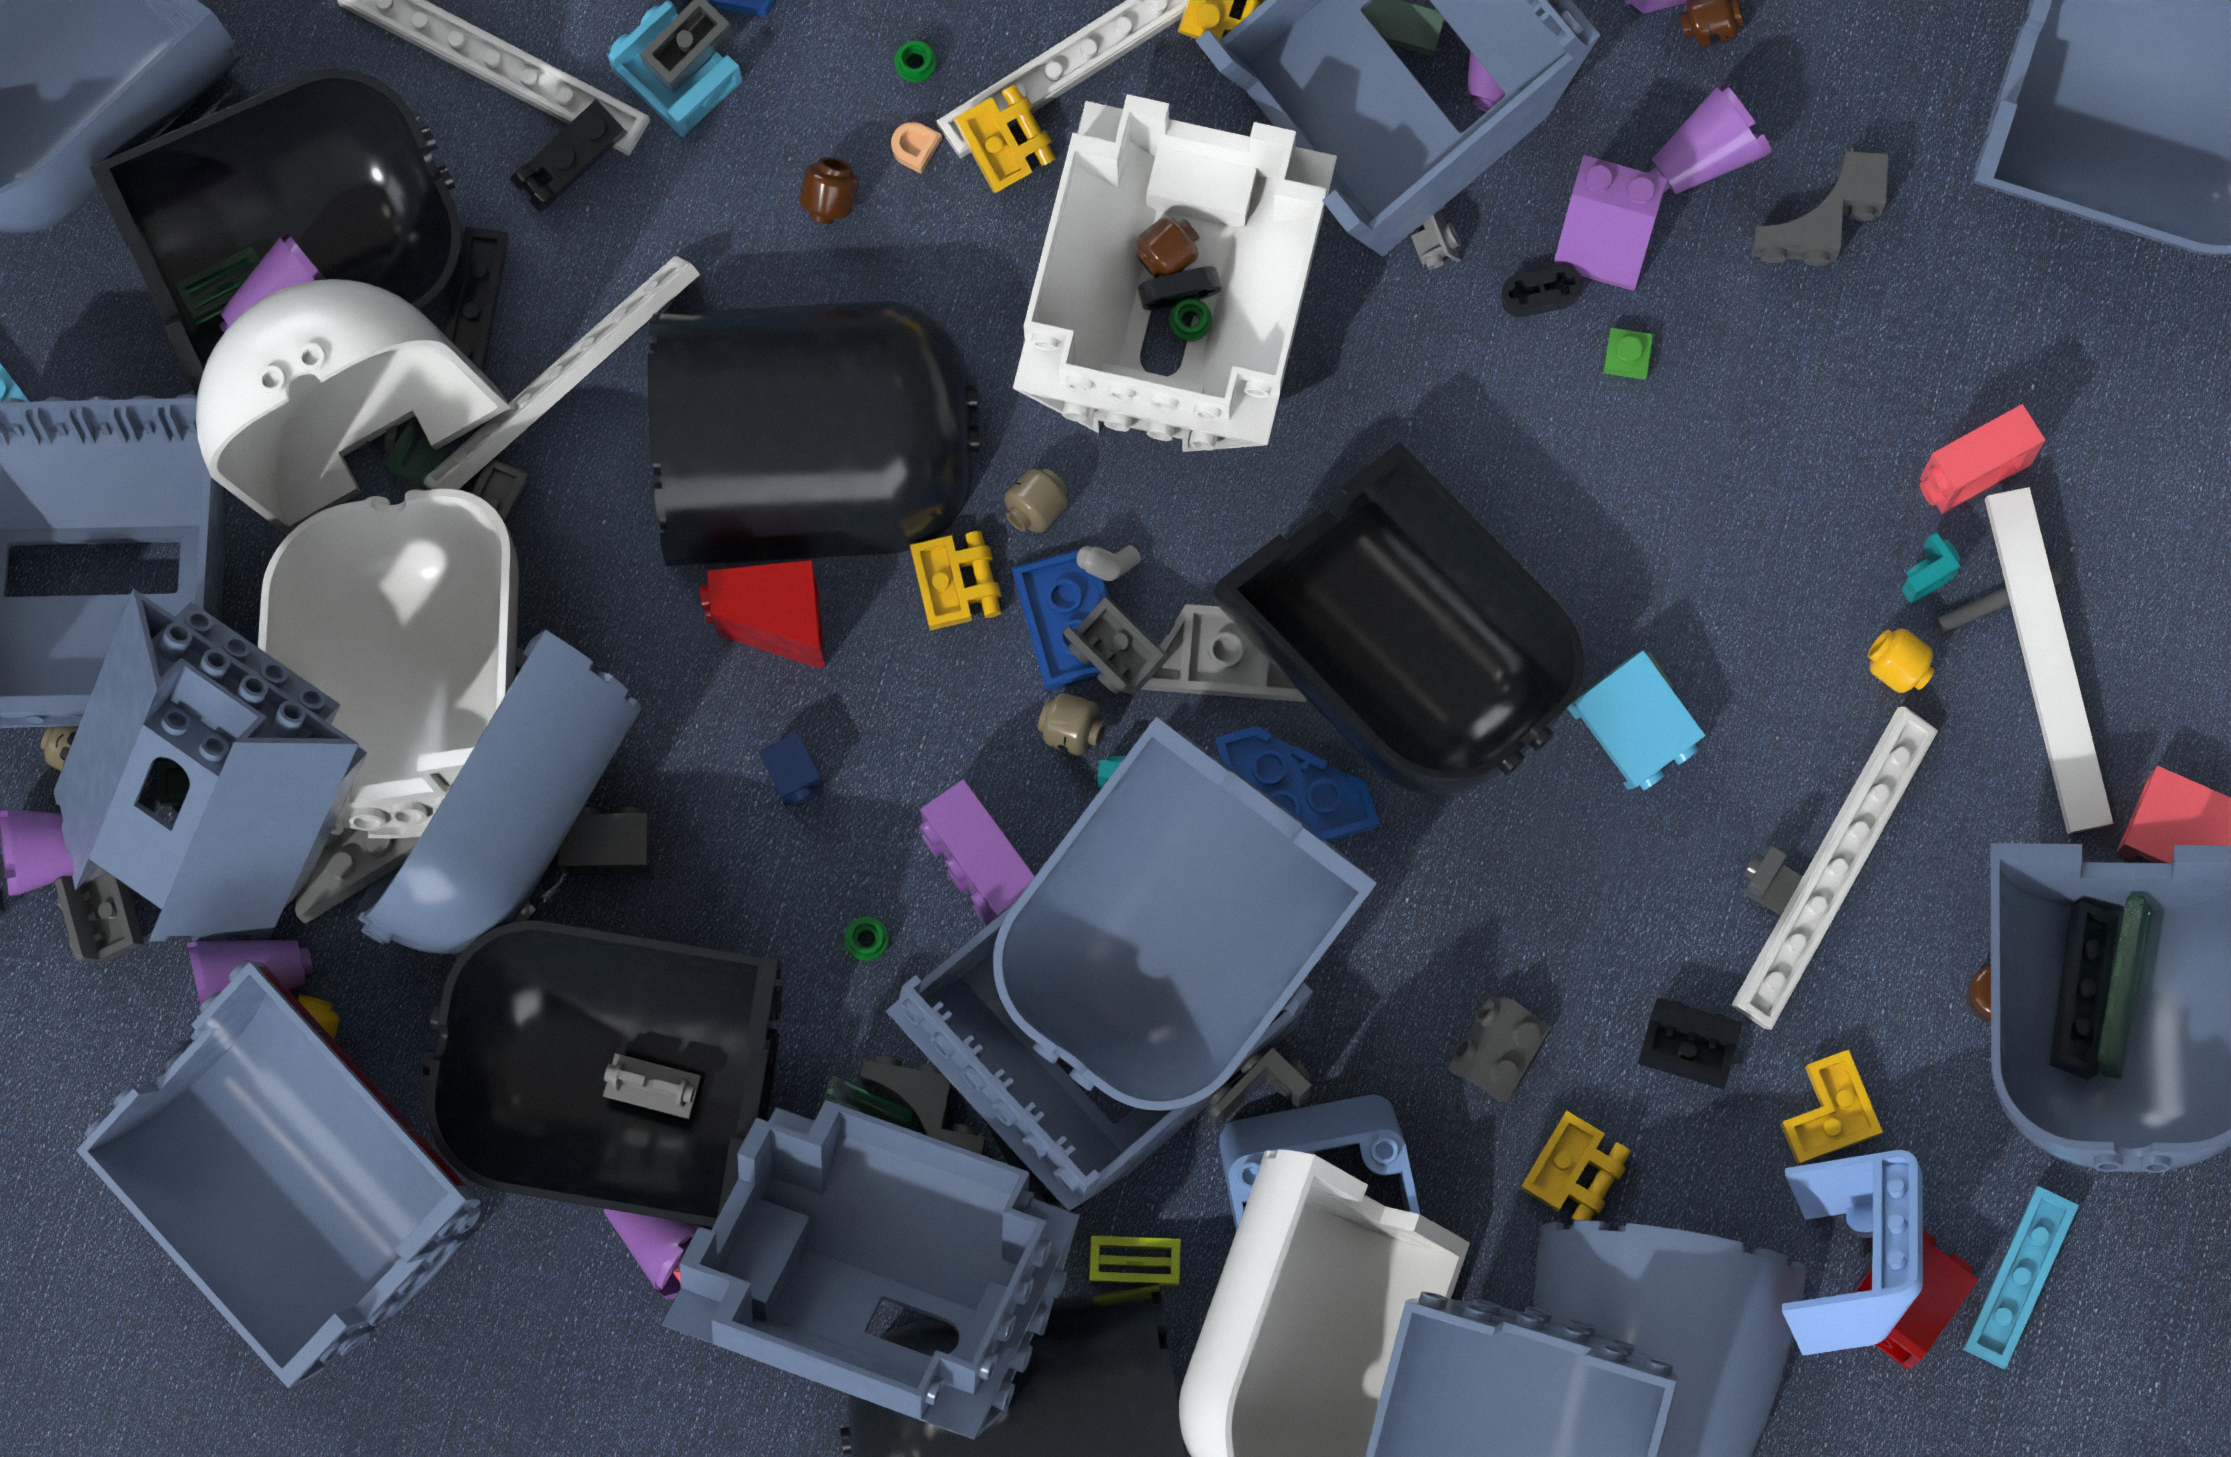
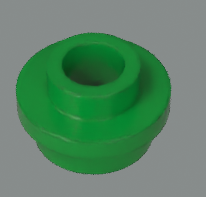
[894,41,937,83]
[1169,298,1212,341]
[844,917,889,961]

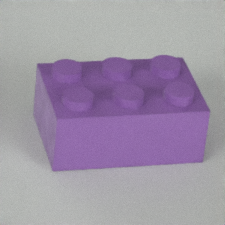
[919,779,1035,926]

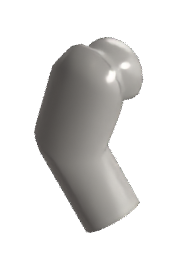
[1076,545,1141,581]

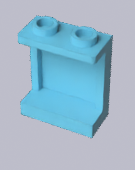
[608,0,743,137]
[1567,651,1706,791]

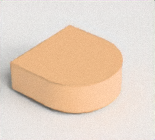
[891,122,942,174]

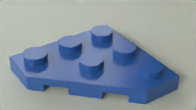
[1214,726,1380,842]

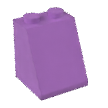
[1553,155,1667,291]

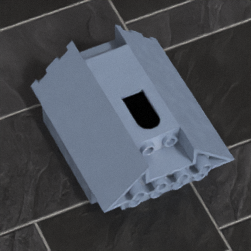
[54,588,367,941]
[662,1100,1080,1440]

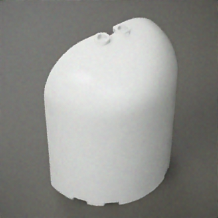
[196,279,511,535]
[258,489,519,839]
[1179,1149,1470,1457]

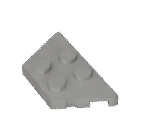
[1141,604,1307,702]
[295,828,421,924]

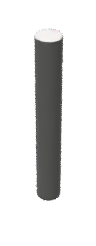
[1935,567,2061,633]

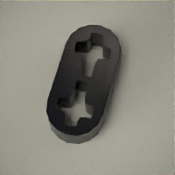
[1501,265,1582,317]
[1138,266,1222,310]

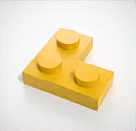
[1781,1049,1883,1166]

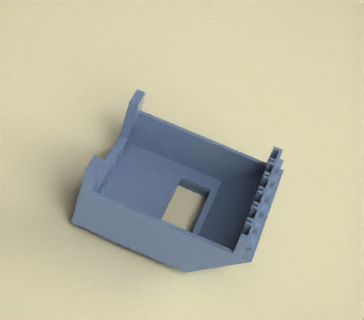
[1195,0,1600,256]
[0,394,227,728]
[886,902,1313,1211]

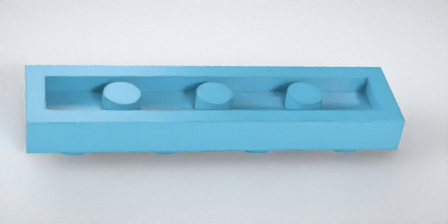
[1962,1186,2079,1369]

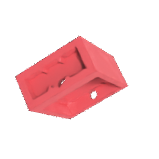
[1920,404,2045,514]

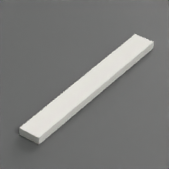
[337,0,650,156]
[937,0,1188,159]
[422,256,700,490]
[1985,487,2114,835]
[1731,707,1938,1030]

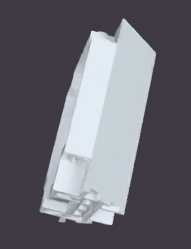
[1013,94,1337,452]

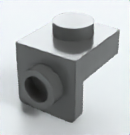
[1744,846,1803,915]

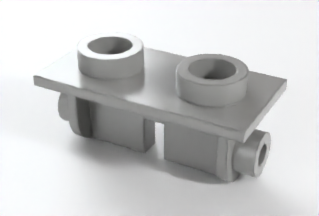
[1411,204,1461,270]
[603,1053,701,1119]

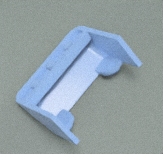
[1219,1095,1420,1232]
[1782,1150,1923,1355]

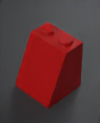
[700,560,825,668]
[1852,1229,1978,1370]

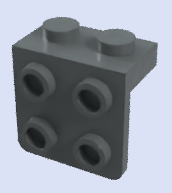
[1210,1047,1311,1130]

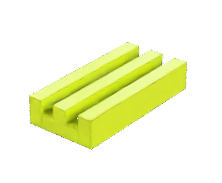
[1089,1236,1181,1286]

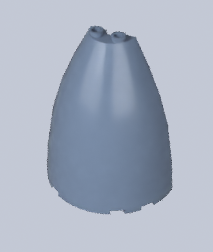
[1533,1220,1807,1457]

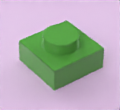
[1603,328,1653,380]

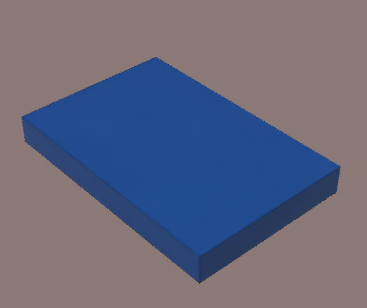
[1011,545,1110,692]

